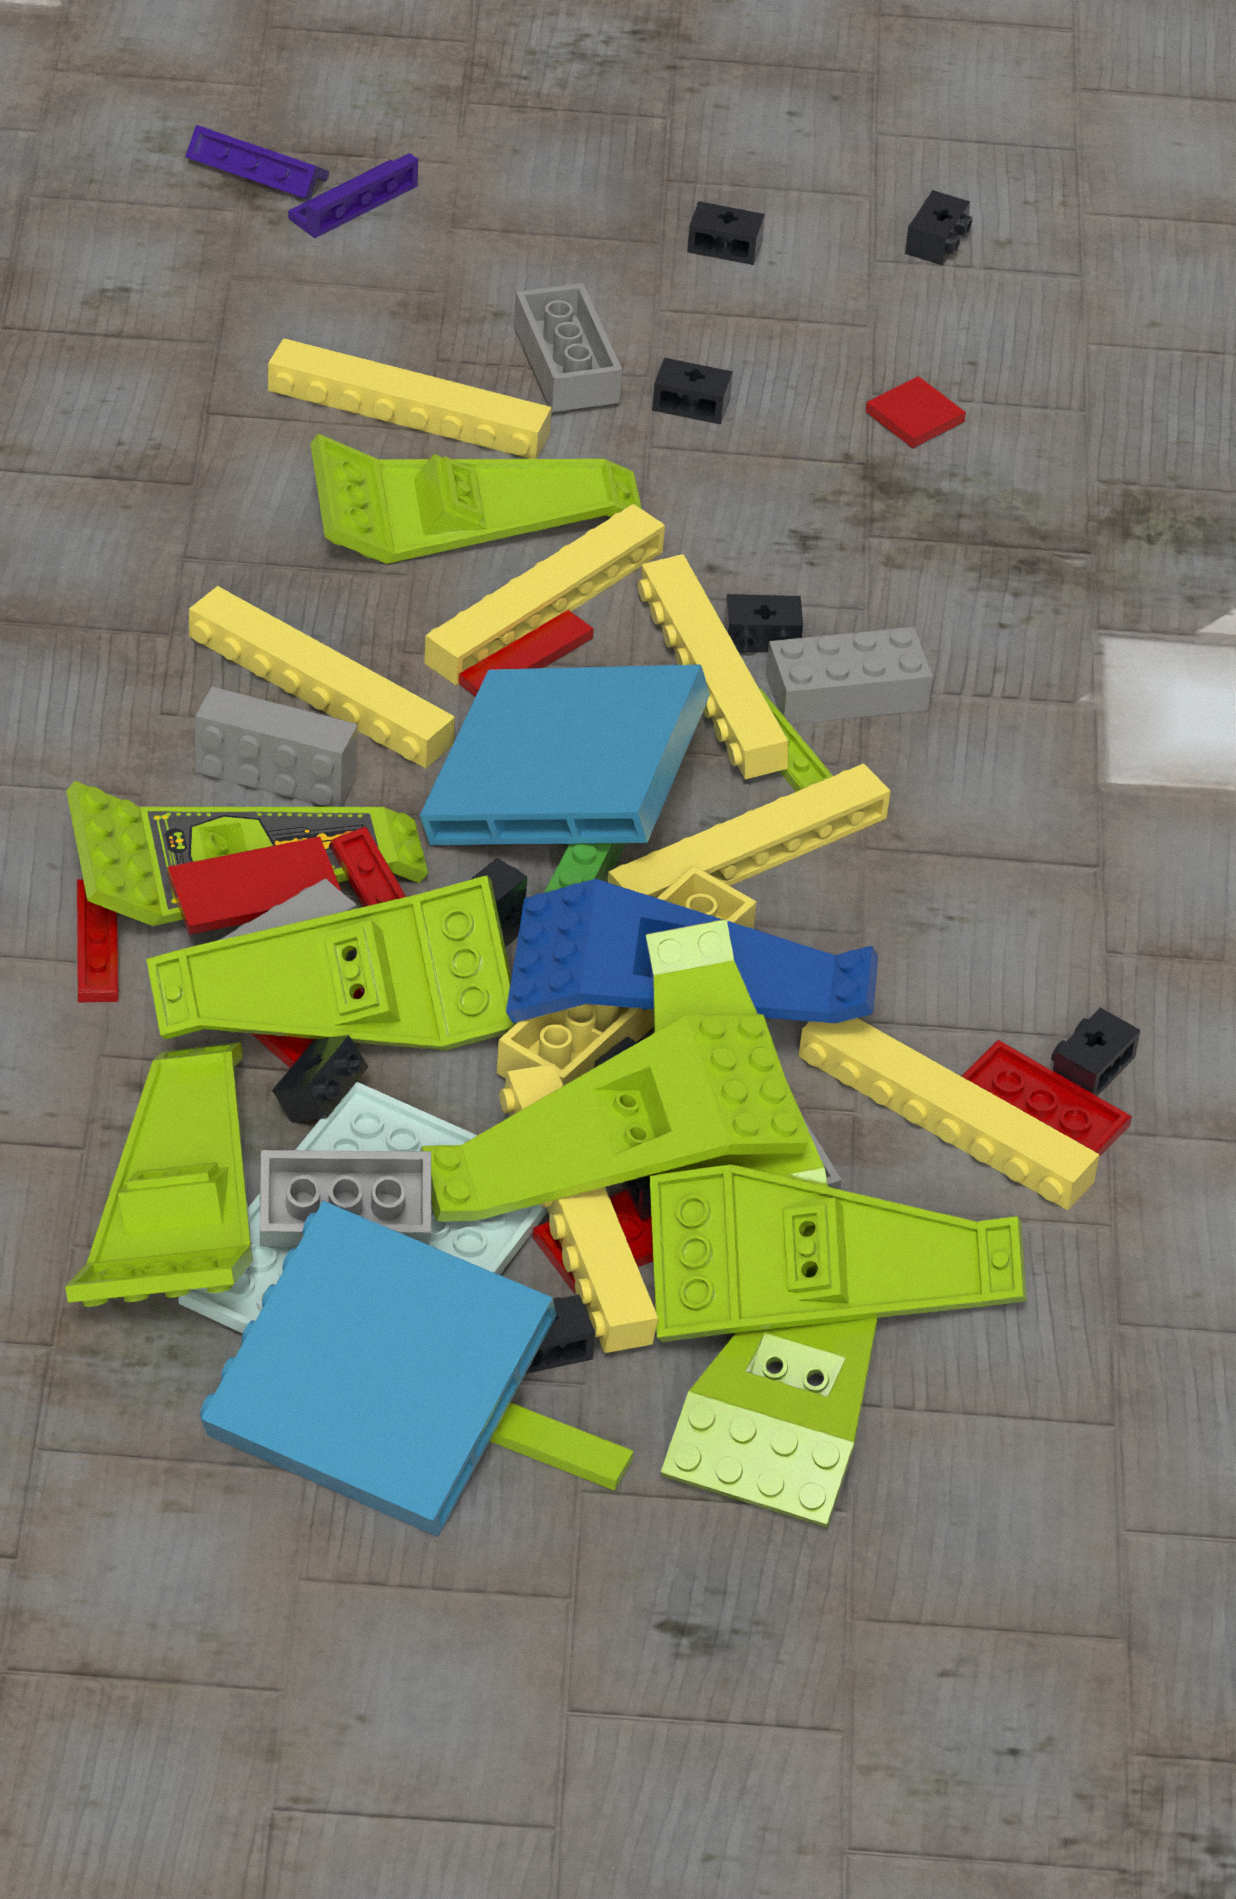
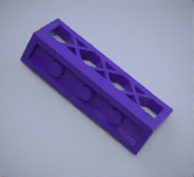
[185,125,330,200]
[288,153,419,238]

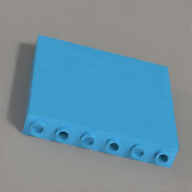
[420,664,710,845]
[200,1201,557,1537]

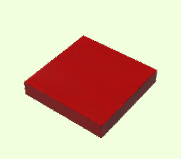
[865,376,966,448]

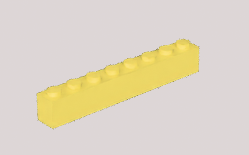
[268,338,552,459]
[424,504,665,685]
[637,554,788,779]
[189,586,455,769]
[608,763,891,898]
[798,1018,1100,1210]
[499,1064,658,1353]

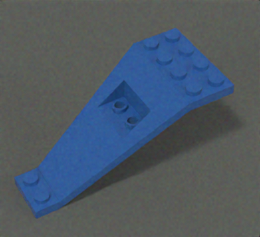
[506,879,878,1023]

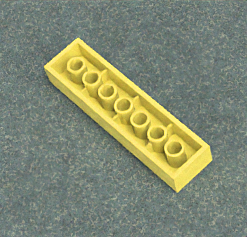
[497,865,757,1086]

